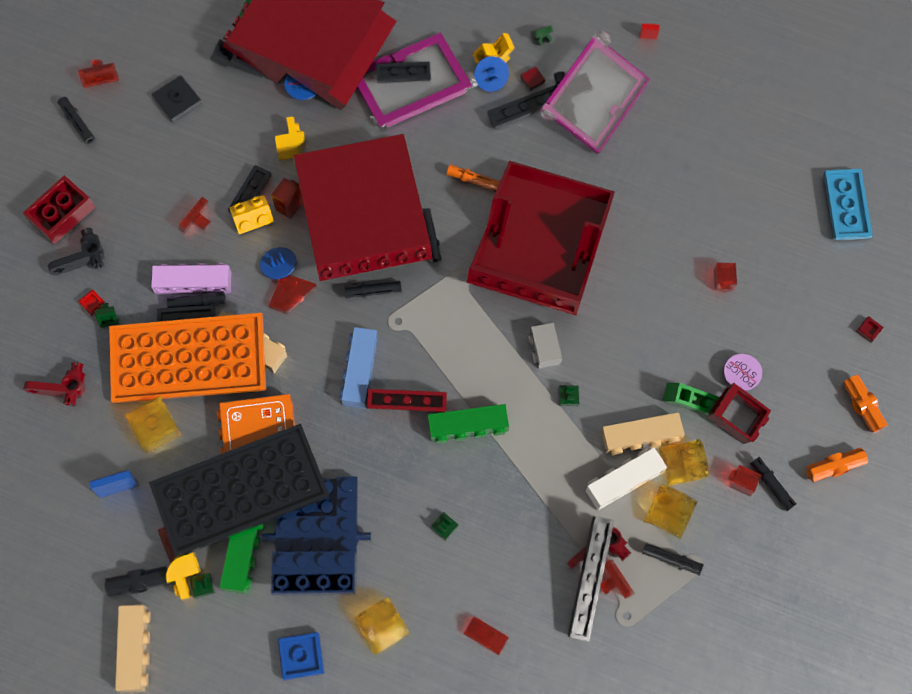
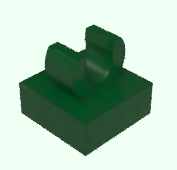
[531,25,553,46]
[95,303,119,328]
[558,385,579,406]
[431,512,459,541]
[190,573,215,599]

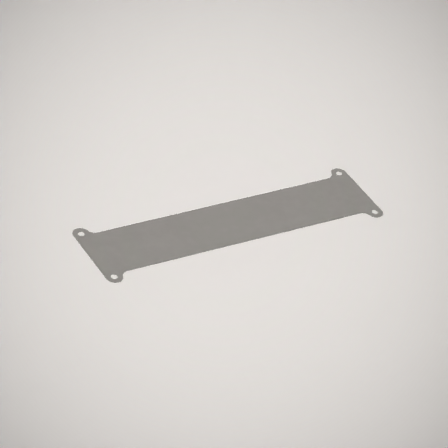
[388,268,703,627]

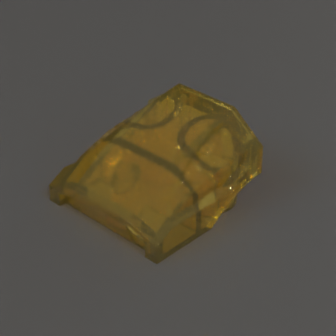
[659,438,709,487]
[644,484,698,539]
[354,597,410,656]

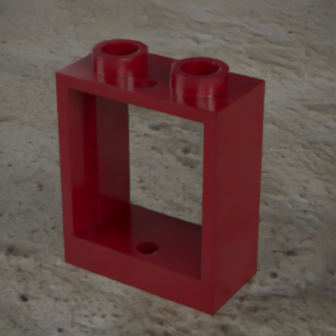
[707,383,771,444]

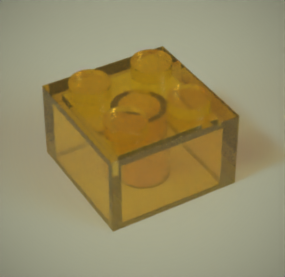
[125,396,182,454]

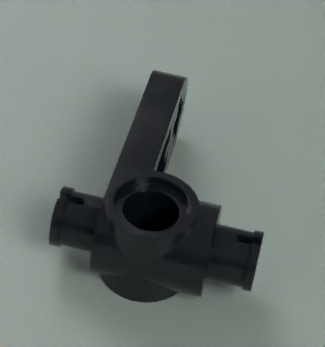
[47,228,105,275]

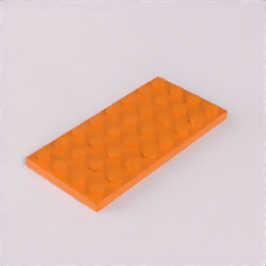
[109,313,266,403]

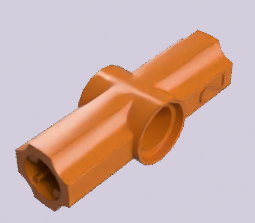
[843,375,888,433]
[806,447,868,483]

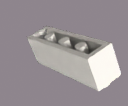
[585,448,667,511]

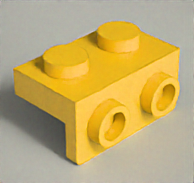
[229,195,274,234]

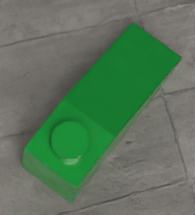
[662,383,724,416]

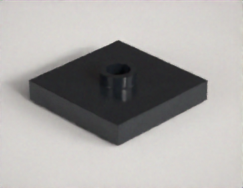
[151,75,202,123]

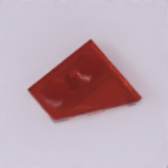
[269,275,317,314]

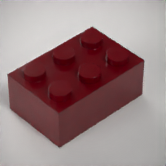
[23,175,95,245]

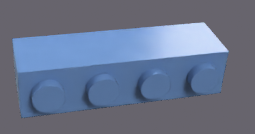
[339,327,378,409]

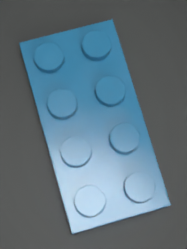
[823,169,873,240]

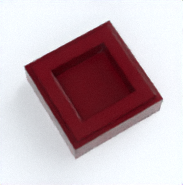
[520,66,546,91]
[856,316,884,343]

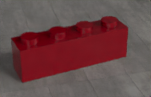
[367,389,447,412]

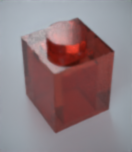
[713,263,737,293]
[728,465,761,497]

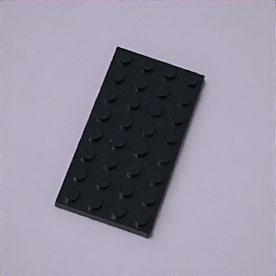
[149,424,330,558]

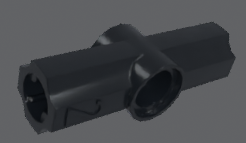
[104,566,169,597]

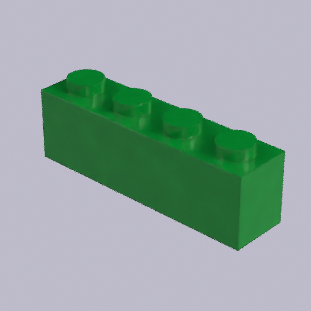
[428,404,509,444]
[220,524,264,595]

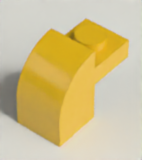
[473,33,514,64]
[275,116,306,161]
[166,552,201,600]

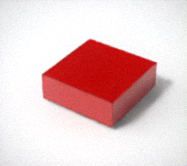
[639,23,660,40]
[78,289,105,316]

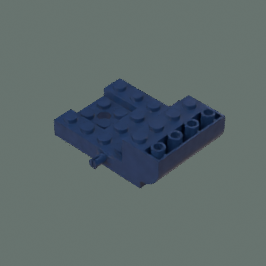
[262,476,371,596]

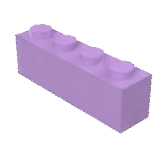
[151,263,231,294]

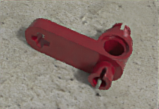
[23,362,86,407]
[567,527,632,570]

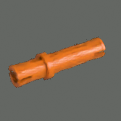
[447,164,500,191]

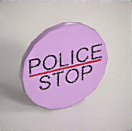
[724,354,762,391]

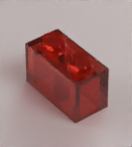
[271,178,303,220]

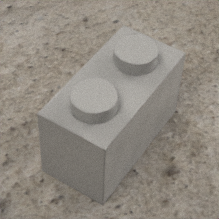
[528,323,562,369]

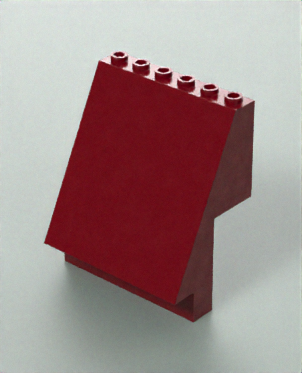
[223,0,397,110]
[294,134,432,281]
[466,160,615,316]

